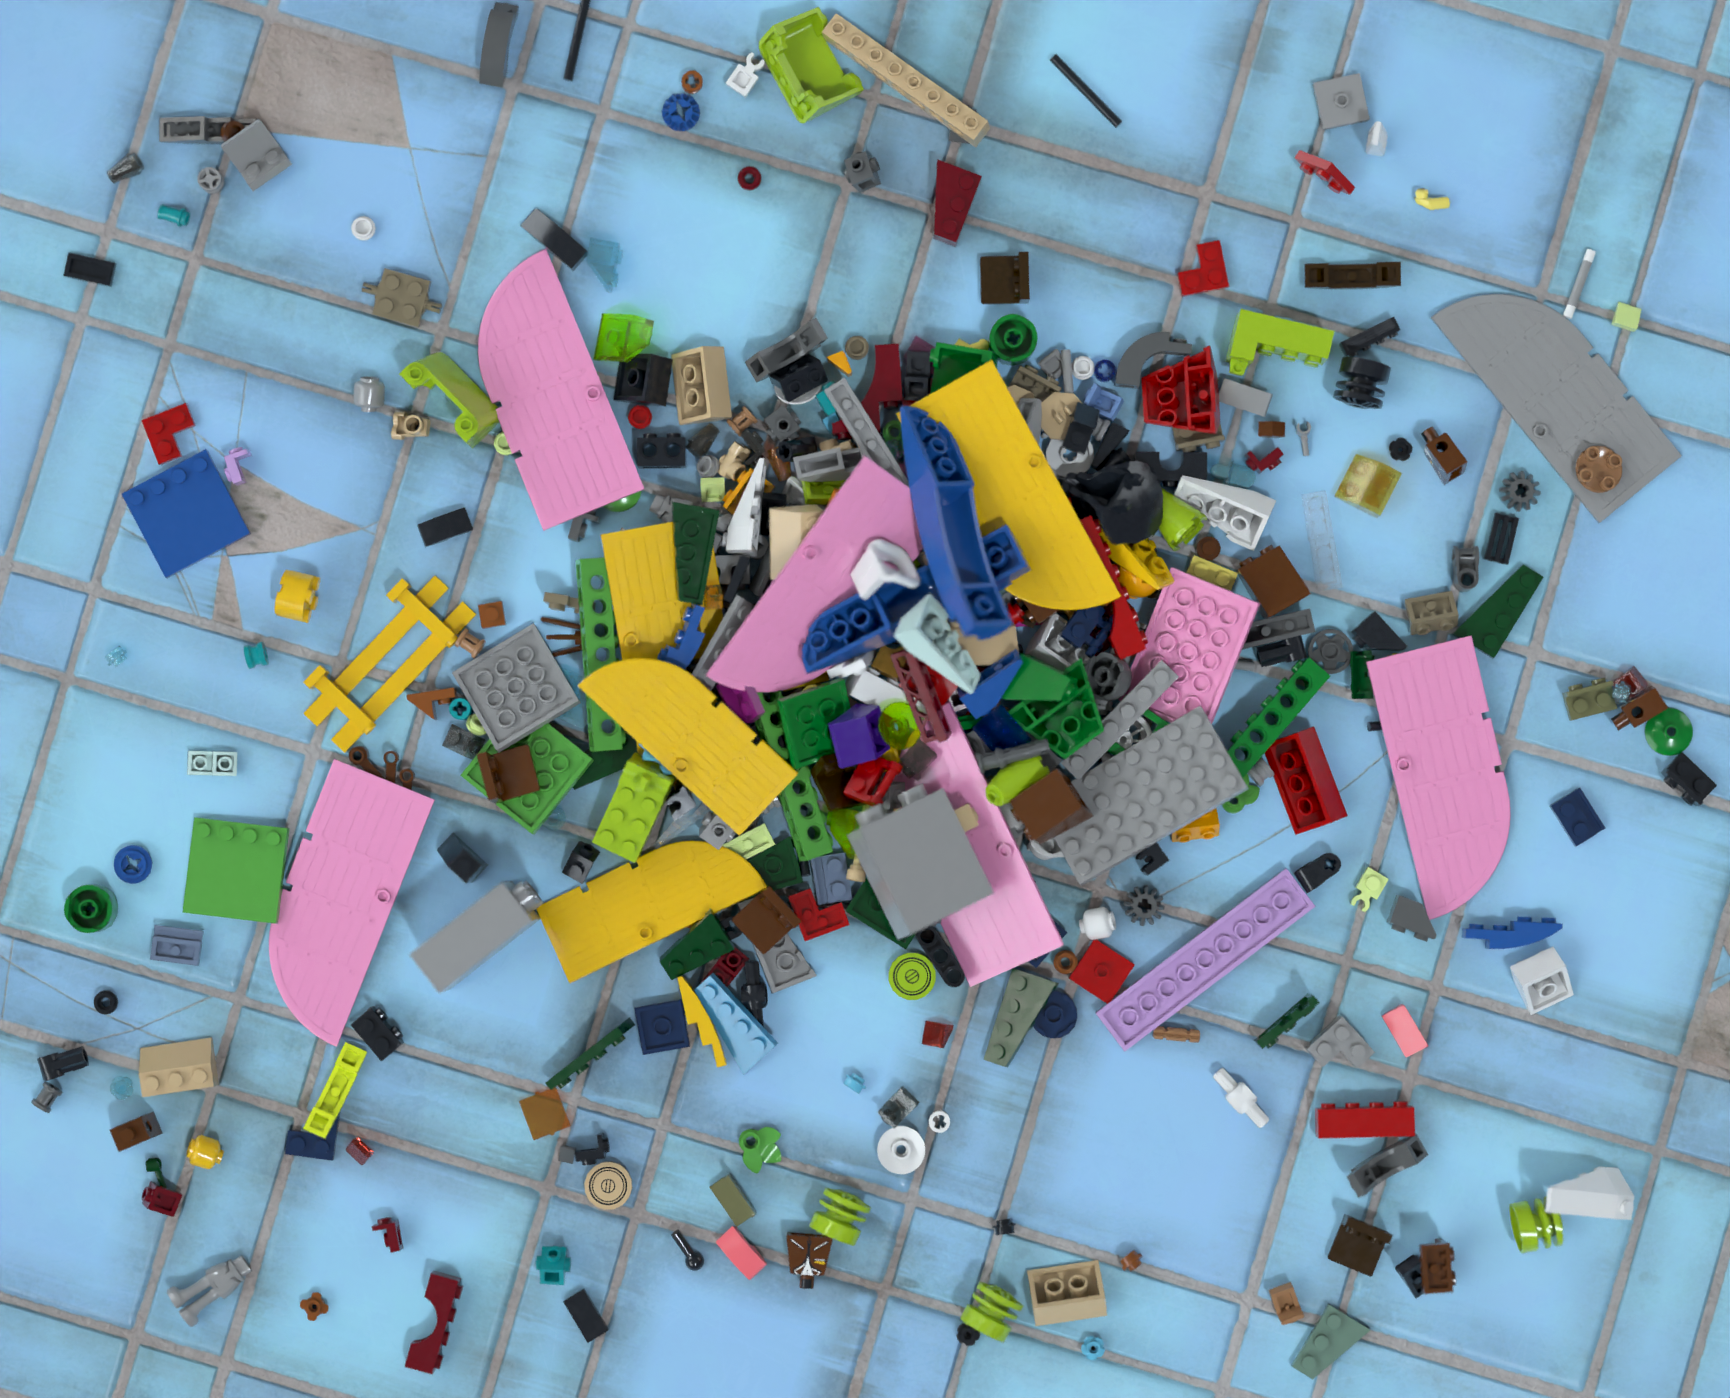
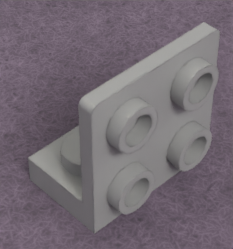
[221,119,292,191]

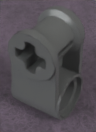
[1452,546,1479,592]

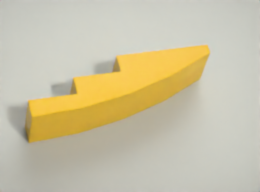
[677,976,727,1067]

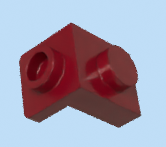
[1244,447,1284,474]

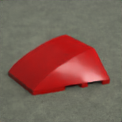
[1141,345,1220,434]

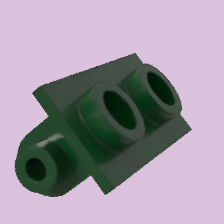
[1350,650,1375,699]

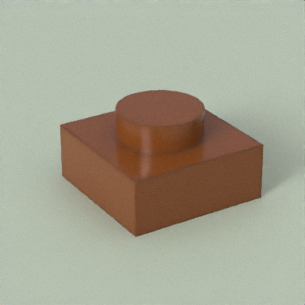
[478,601,506,629]

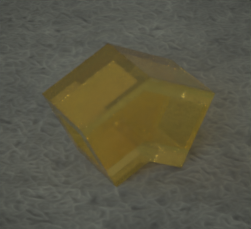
[704,584,723,610]

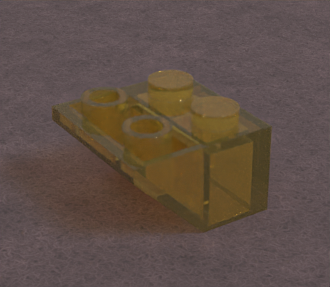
[1334,454,1402,518]

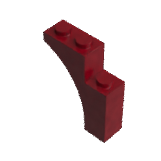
[832,343,902,440]

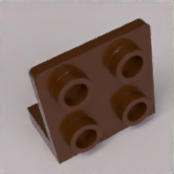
[477,745,540,804]
[732,886,802,954]
[1419,1238,1456,1294]

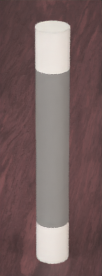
[1563,249,1596,319]

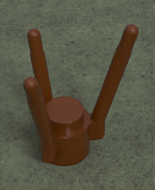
[540,617,582,657]

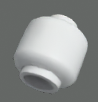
[1079,907,1116,940]

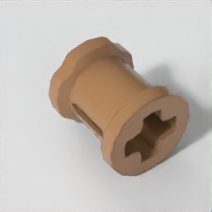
[726,406,758,437]
[454,628,486,659]

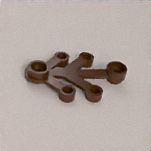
[349,746,415,790]

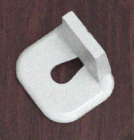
[850,539,920,600]

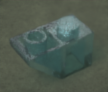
[586,238,623,293]

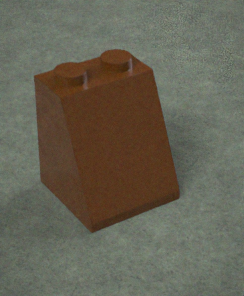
[1236,545,1311,619]
[1009,768,1093,845]

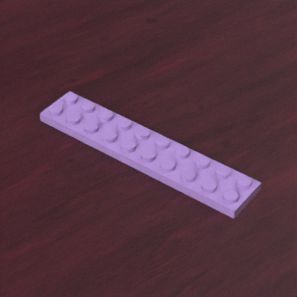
[1096,868,1316,1051]

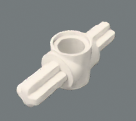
[1213,1068,1269,1128]

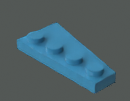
[694,973,778,1075]

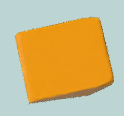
[827,351,852,377]

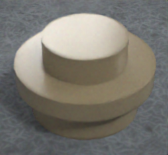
[845,336,869,360]

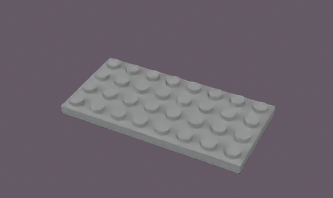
[1054,706,1248,886]

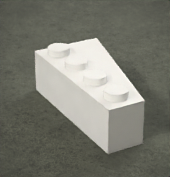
[845,667,927,730]

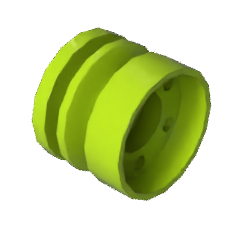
[809,1187,871,1246]
[1509,1196,1563,1254]
[960,1281,1023,1342]

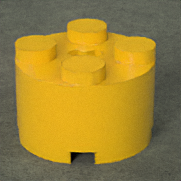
[274,570,321,623]

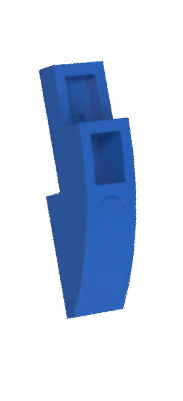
[657,603,705,670]
[1462,916,1563,949]

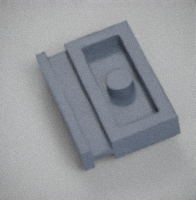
[811,852,852,905]
[150,925,204,966]

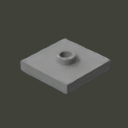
[1312,73,1370,131]

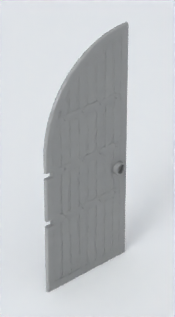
[1431,294,1682,523]

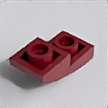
[700,947,750,987]

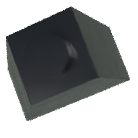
[437,833,488,883]

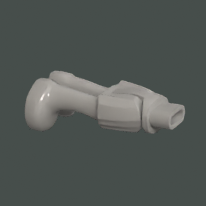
[649,494,733,556]
[167,1255,252,1327]

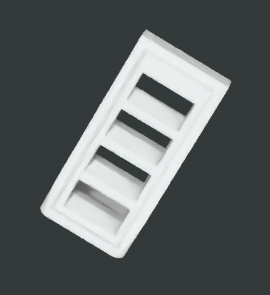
[1365,121,1388,156]

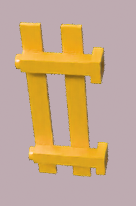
[303,576,477,753]

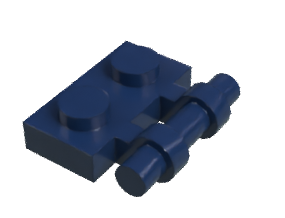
[1059,606,1113,658]

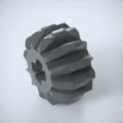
[1499,471,1541,512]
[1123,885,1165,926]

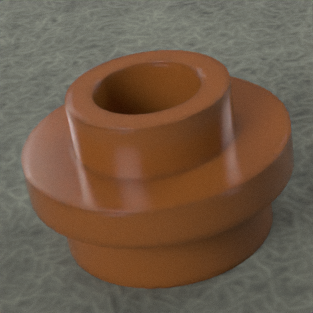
[1053,950,1077,974]
[1120,1250,1143,1272]

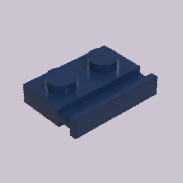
[1549,788,1605,847]

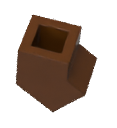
[1258,421,1285,438]

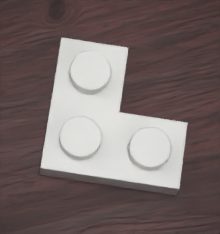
[827,650,877,679]

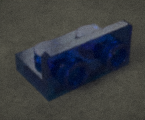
[973,704,1032,751]

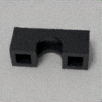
[1134,452,1207,487]

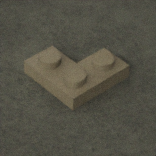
[543,592,596,614]

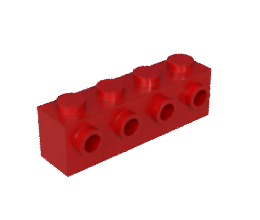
[1315,1101,1415,1139]

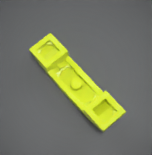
[303,1042,367,1139]

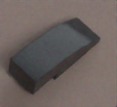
[520,208,589,271]

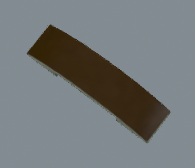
[1305,262,1401,289]

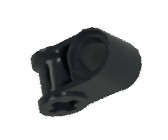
[1294,853,1341,893]

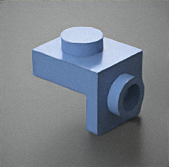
[1084,383,1124,422]

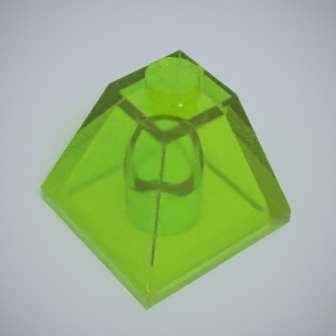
[593,313,654,362]
[826,809,862,859]

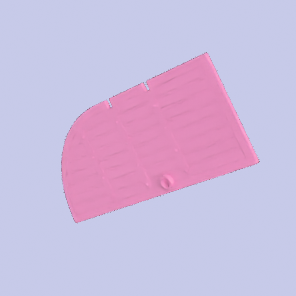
[478,249,644,531]
[706,456,923,692]
[1366,635,1511,920]
[893,702,1064,987]
[269,759,435,1047]

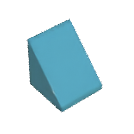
[822,413,839,434]

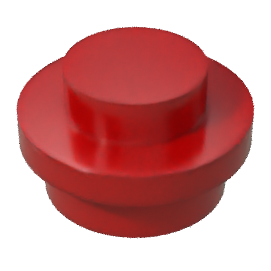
[628,405,652,429]
[1006,602,1025,625]

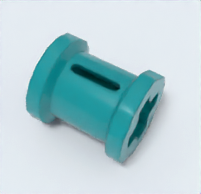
[449,698,473,720]

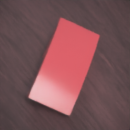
[716,1226,767,1280]

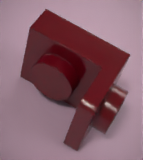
[141,1181,183,1217]
[372,1217,403,1253]

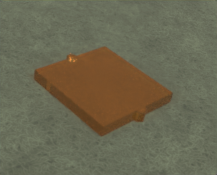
[519,1087,571,1140]

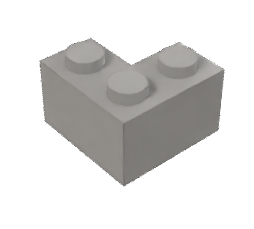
[1304,1015,1375,1069]

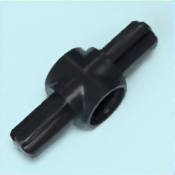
[741,960,768,1027]

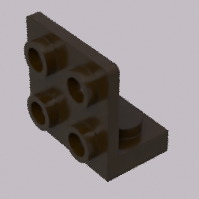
[980,252,1030,305]
[810,754,866,811]
[1327,1214,1393,1277]

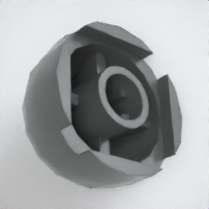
[1085,652,1132,701]

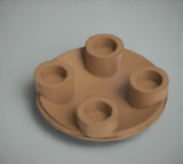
[1575,446,1622,493]

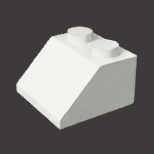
[1510,947,1574,1015]

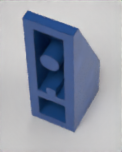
[957,649,1023,719]

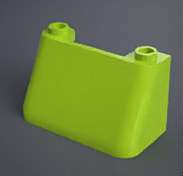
[759,7,864,123]
[399,352,499,449]

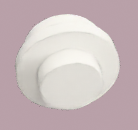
[351,216,376,241]
[1072,356,1095,380]

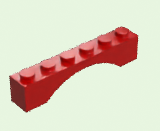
[1080,516,1148,660]

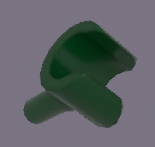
[146,1158,167,1188]

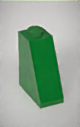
[1001,654,1078,701]

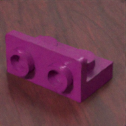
[716,683,765,725]

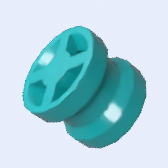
[244,642,269,669]

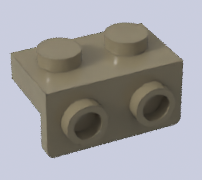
[1009,365,1062,403]

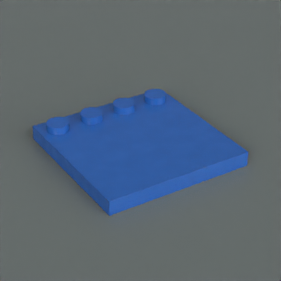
[122,449,251,578]

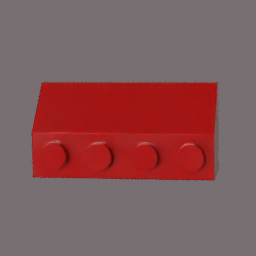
[1265,726,1348,835]

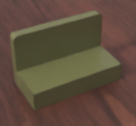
[709,1173,757,1227]

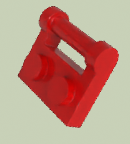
[843,757,903,807]

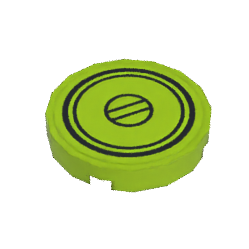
[889,953,936,1000]

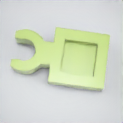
[1350,867,1389,912]

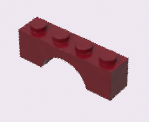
[404,1271,463,1374]

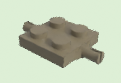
[362,268,442,327]

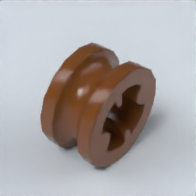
[682,71,703,94]

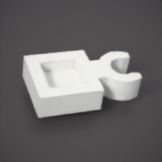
[726,52,765,98]

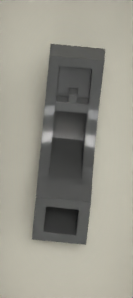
[479,2,519,88]
[745,318,828,383]
[1114,332,1192,389]
[1346,1134,1428,1198]

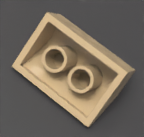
[671,346,732,425]
[769,504,824,580]
[946,618,1019,665]
[139,1037,219,1097]
[1027,1260,1107,1326]

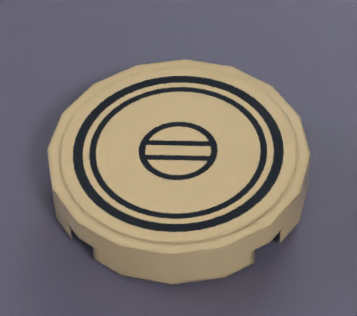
[584,1161,632,1210]

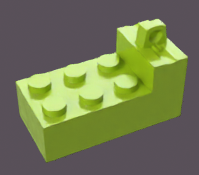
[1225,309,1335,376]
[592,752,676,863]

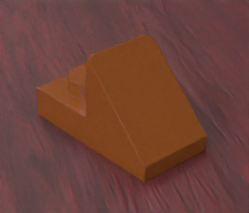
[406,688,458,720]

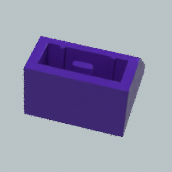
[828,703,890,768]

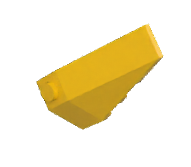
[1098,518,1174,590]

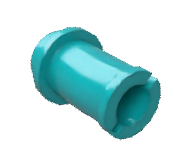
[158,204,190,227]

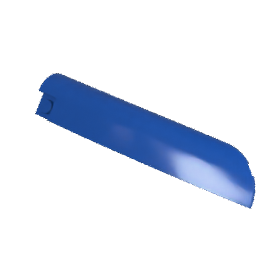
[900,406,1013,640]
[802,524,1031,674]

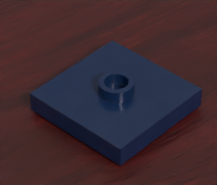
[634,999,690,1055]

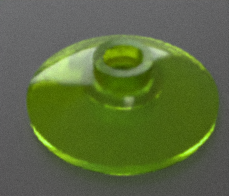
[879,702,921,750]

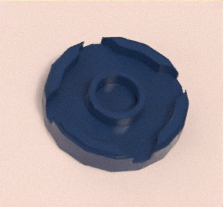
[1033,991,1077,1038]

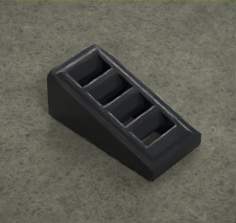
[1090,423,1130,469]

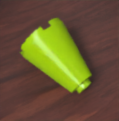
[1159,488,1208,551]
[985,756,1049,806]

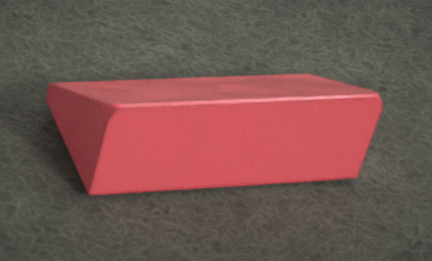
[1381,1004,1428,1057]

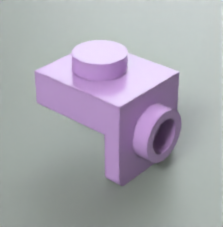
[224,447,252,486]

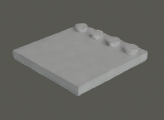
[452,623,581,753]

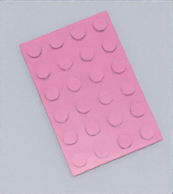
[1118,567,1260,724]

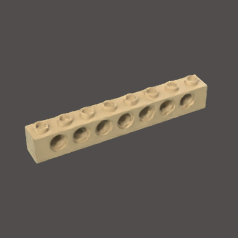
[822,13,990,147]

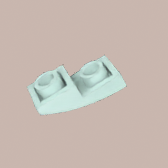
[187,751,237,776]

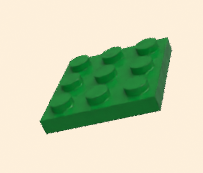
[777,678,850,769]

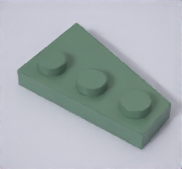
[1291,1304,1370,1379]

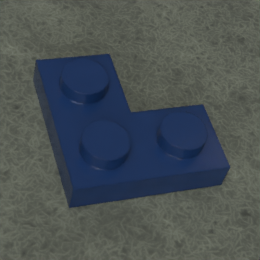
[285,1112,341,1161]

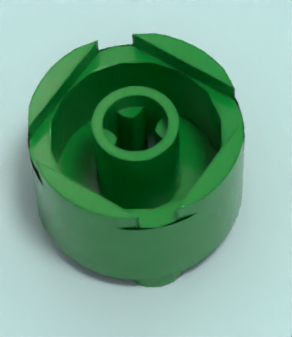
[989,314,1038,365]
[64,885,118,933]

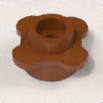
[300,1292,329,1321]

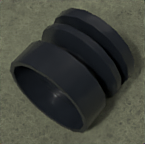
[1333,356,1391,409]

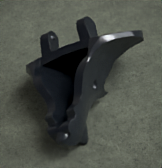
[1058,461,1163,545]

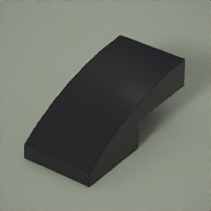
[904,350,932,401]
[417,507,473,548]

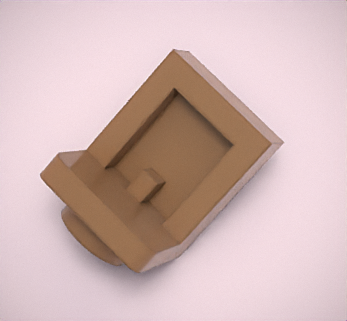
[1268,1282,1304,1325]

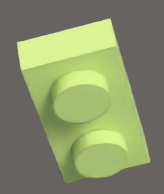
[722,823,775,859]

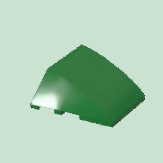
[1004,658,1105,759]

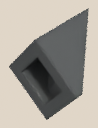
[558,1145,576,1164]

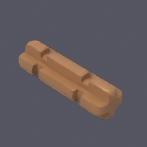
[1153,1026,1200,1043]

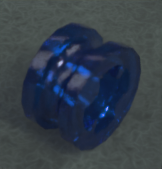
[1094,360,1116,382]

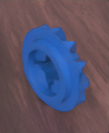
[662,93,700,132]
[114,845,153,884]

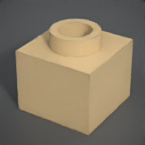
[954,803,979,832]

